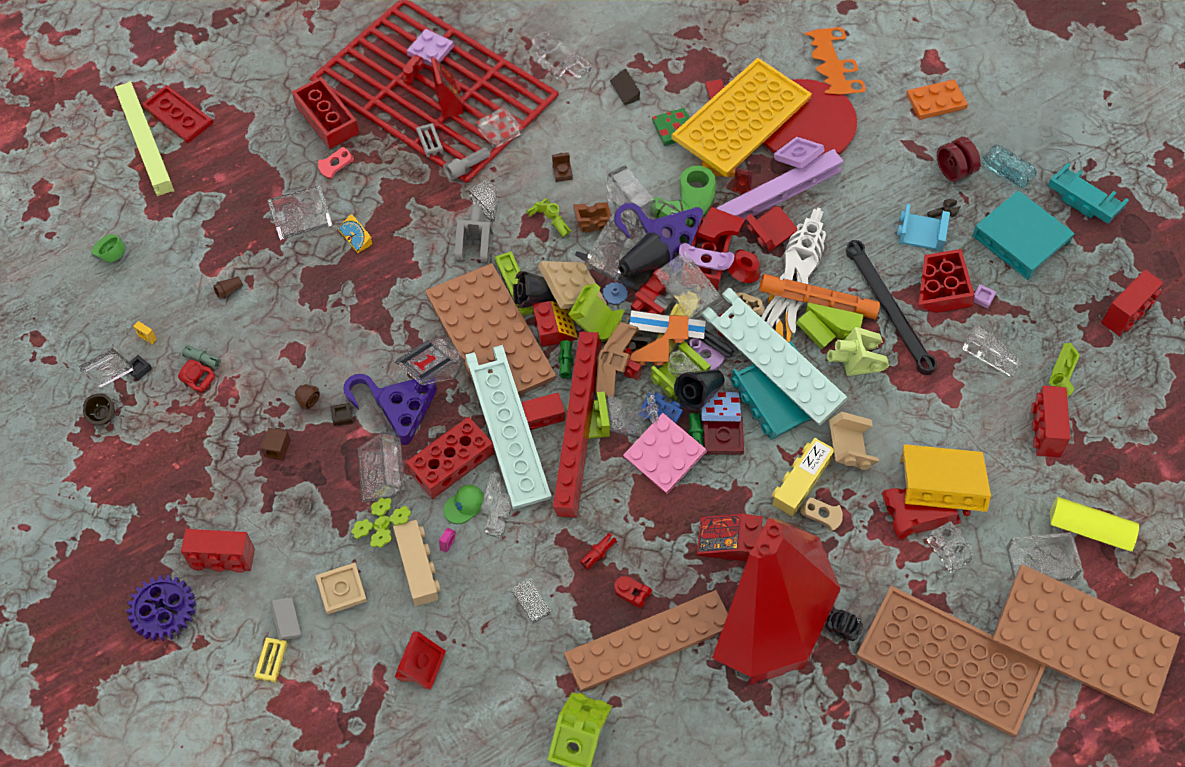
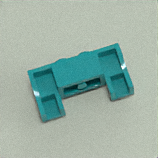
[1048,162,1129,224]

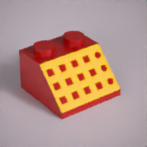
[533,301,578,347]

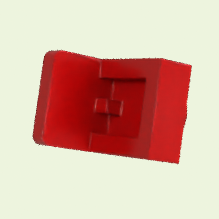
[624,348,641,381]

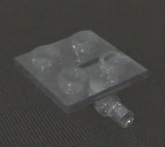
[606,395,659,439]

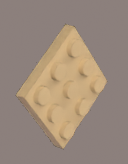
[538,261,607,309]

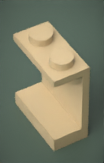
[829,412,879,470]

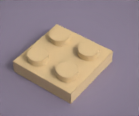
[315,563,367,615]

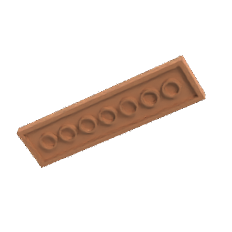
[564,590,728,693]

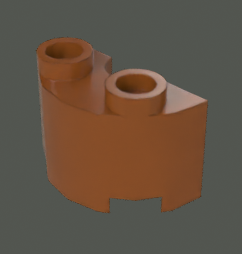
[573,202,612,233]

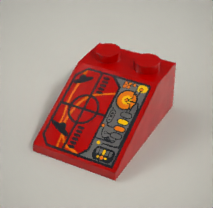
[431,57,465,118]
[697,514,763,562]

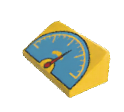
[338,214,373,253]

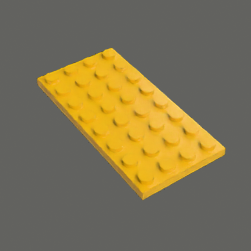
[671,58,812,177]

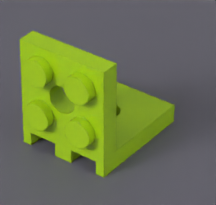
[547,692,612,767]

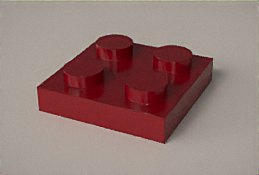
[703,417,744,455]

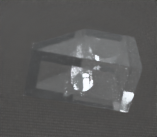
[469,179,498,223]

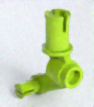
[526,198,572,238]

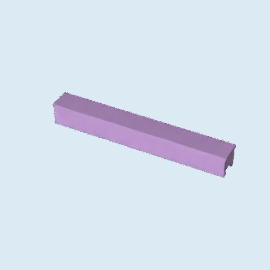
[716,149,844,221]

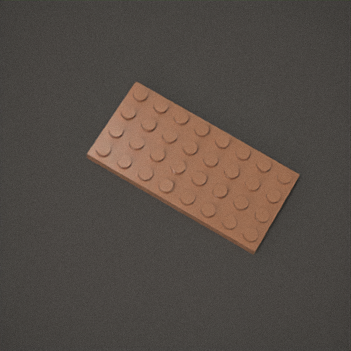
[425,263,556,395]
[991,564,1180,715]
[856,586,1046,738]

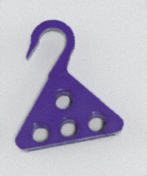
[614,203,703,274]
[343,374,437,445]

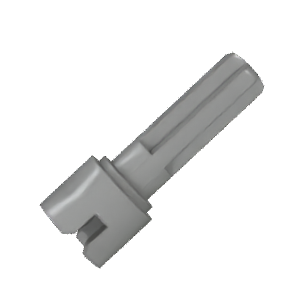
[443,147,490,180]

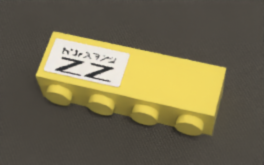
[772,438,834,517]

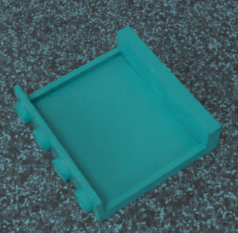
[972,190,1075,280]
[730,341,812,440]

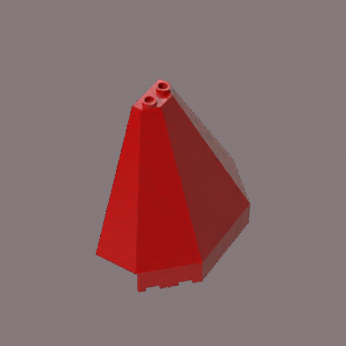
[712,518,841,685]

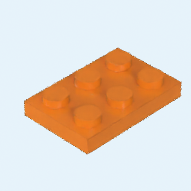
[906,79,968,120]

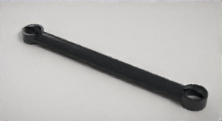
[846,240,937,375]

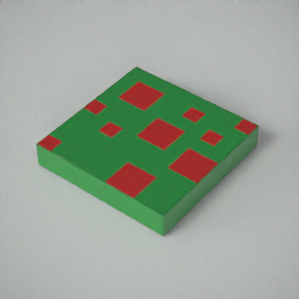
[652,108,690,146]

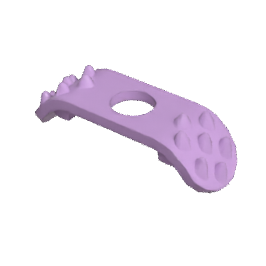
[679,243,734,270]

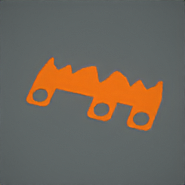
[804,27,866,94]

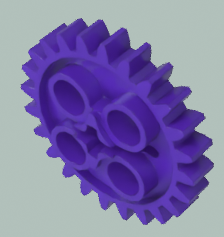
[126,575,197,641]

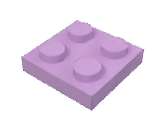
[407,29,454,66]
[774,137,824,169]

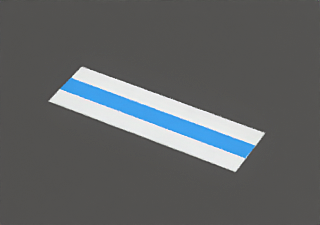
[630,311,706,339]

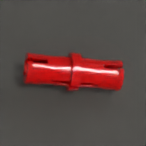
[580,533,617,570]

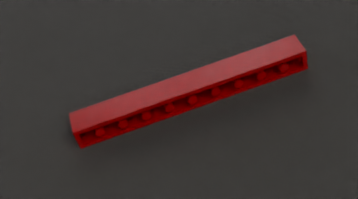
[553,332,602,518]

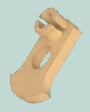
[800,497,843,532]

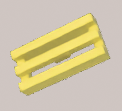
[254,637,288,683]

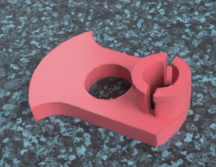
[318,147,354,179]

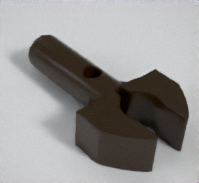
[927,199,961,218]

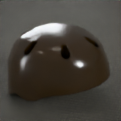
[83,393,115,426]

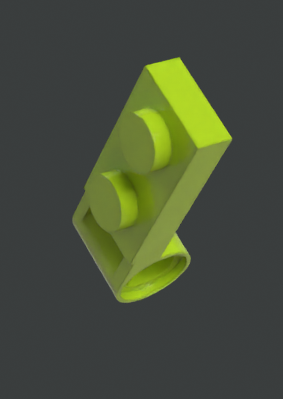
[1049,343,1080,397]

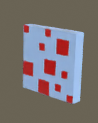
[701,392,741,421]

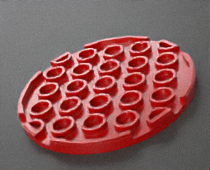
[762,79,857,157]

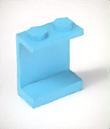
[897,204,950,251]

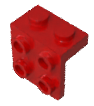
[746,206,798,252]

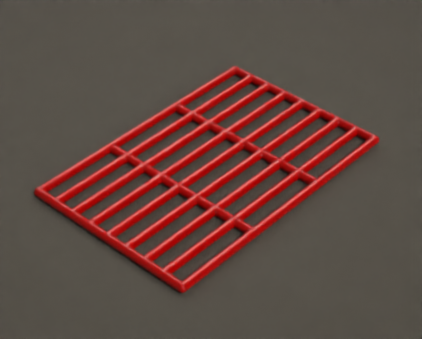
[310,0,559,183]

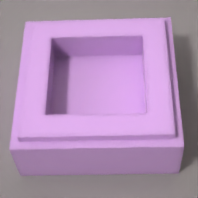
[974,284,996,309]

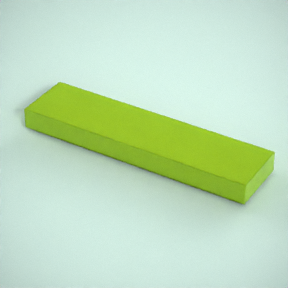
[494,251,533,316]

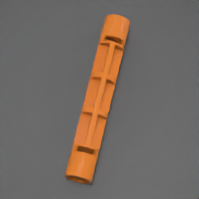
[759,274,880,320]

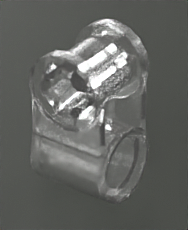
[668,351,701,378]

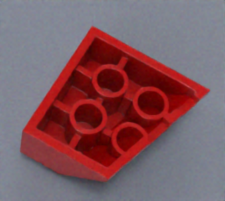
[918,249,975,313]

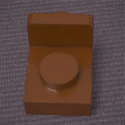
[552,152,573,182]

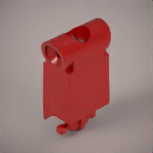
[881,488,971,540]

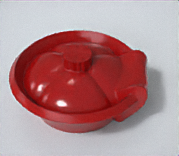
[727,249,761,283]

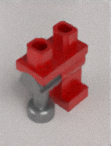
[631,268,684,315]

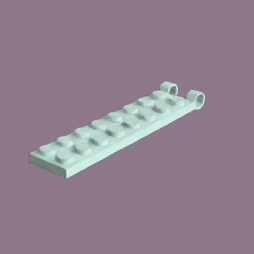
[701,288,848,426]
[465,345,551,510]

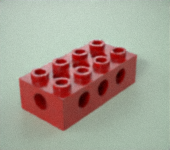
[406,417,495,500]

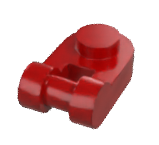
[403,54,424,85]
[614,576,653,609]

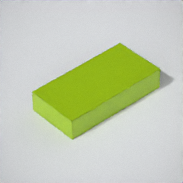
[796,310,836,350]

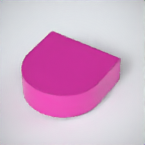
[439,528,456,552]

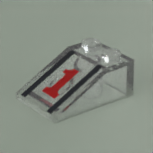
[395,338,466,385]

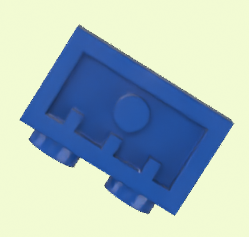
[638,392,685,424]

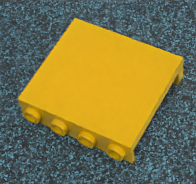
[900,444,991,512]

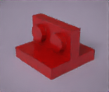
[395,631,446,690]

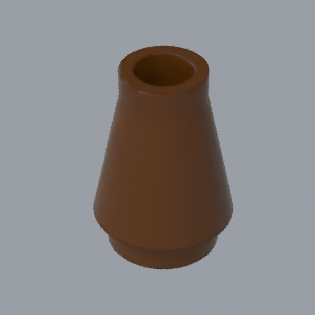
[213,276,243,299]

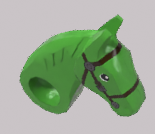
[649,166,716,242]

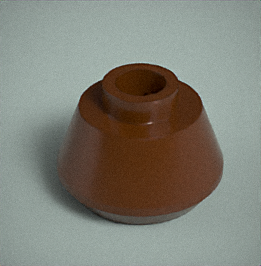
[295,384,320,409]

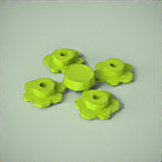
[351,498,411,548]

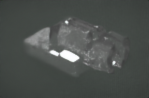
[481,472,512,538]

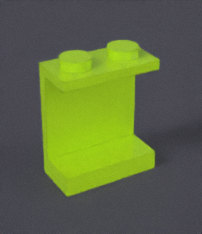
[568,283,625,342]
[650,341,711,402]

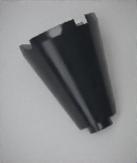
[618,233,670,277]
[513,271,557,309]
[674,369,725,411]

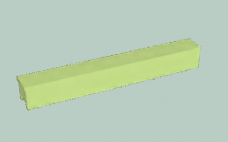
[115,81,174,196]

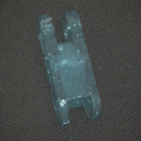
[982,145,1037,188]

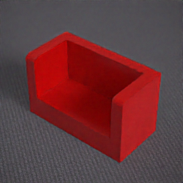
[521,392,565,430]

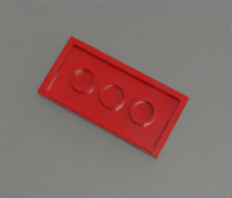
[141,85,213,143]

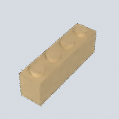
[393,520,441,607]

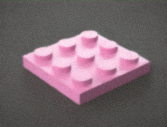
[623,413,707,494]

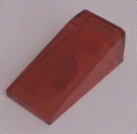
[732,168,753,194]

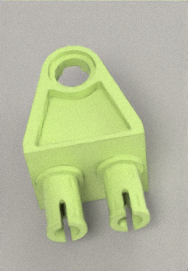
[827,327,889,376]

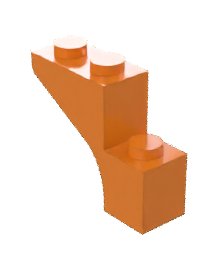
[630,315,689,365]

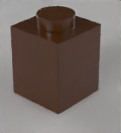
[261,428,291,460]

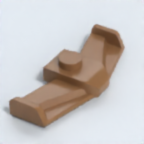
[595,322,639,400]

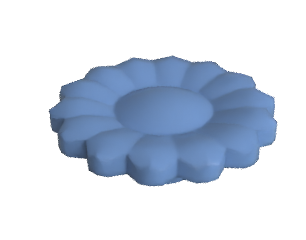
[602,282,628,305]

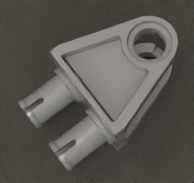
[455,204,493,263]

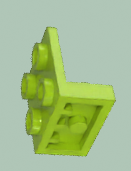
[567,391,610,439]

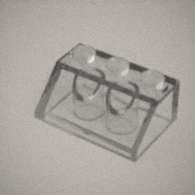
[357,432,406,502]

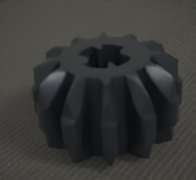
[826,609,863,641]

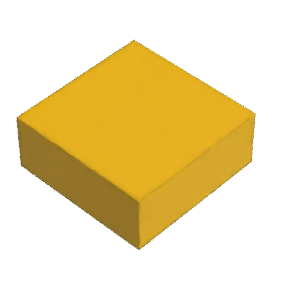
[133,321,157,345]

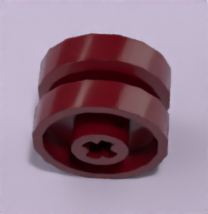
[936,137,981,182]

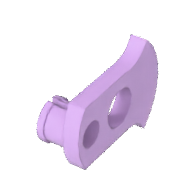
[689,338,724,370]

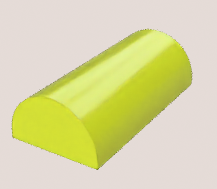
[1049,496,1139,551]

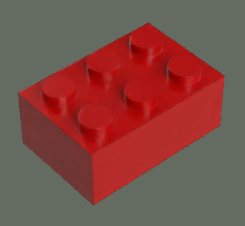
[1101,270,1164,336]
[1031,386,1070,458]
[181,529,255,573]

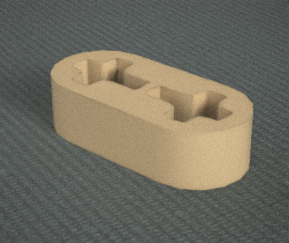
[737,293,765,316]

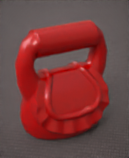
[178,359,215,392]

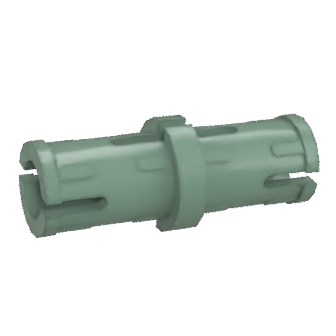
[182,345,221,370]

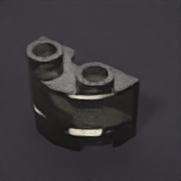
[618,269,656,292]

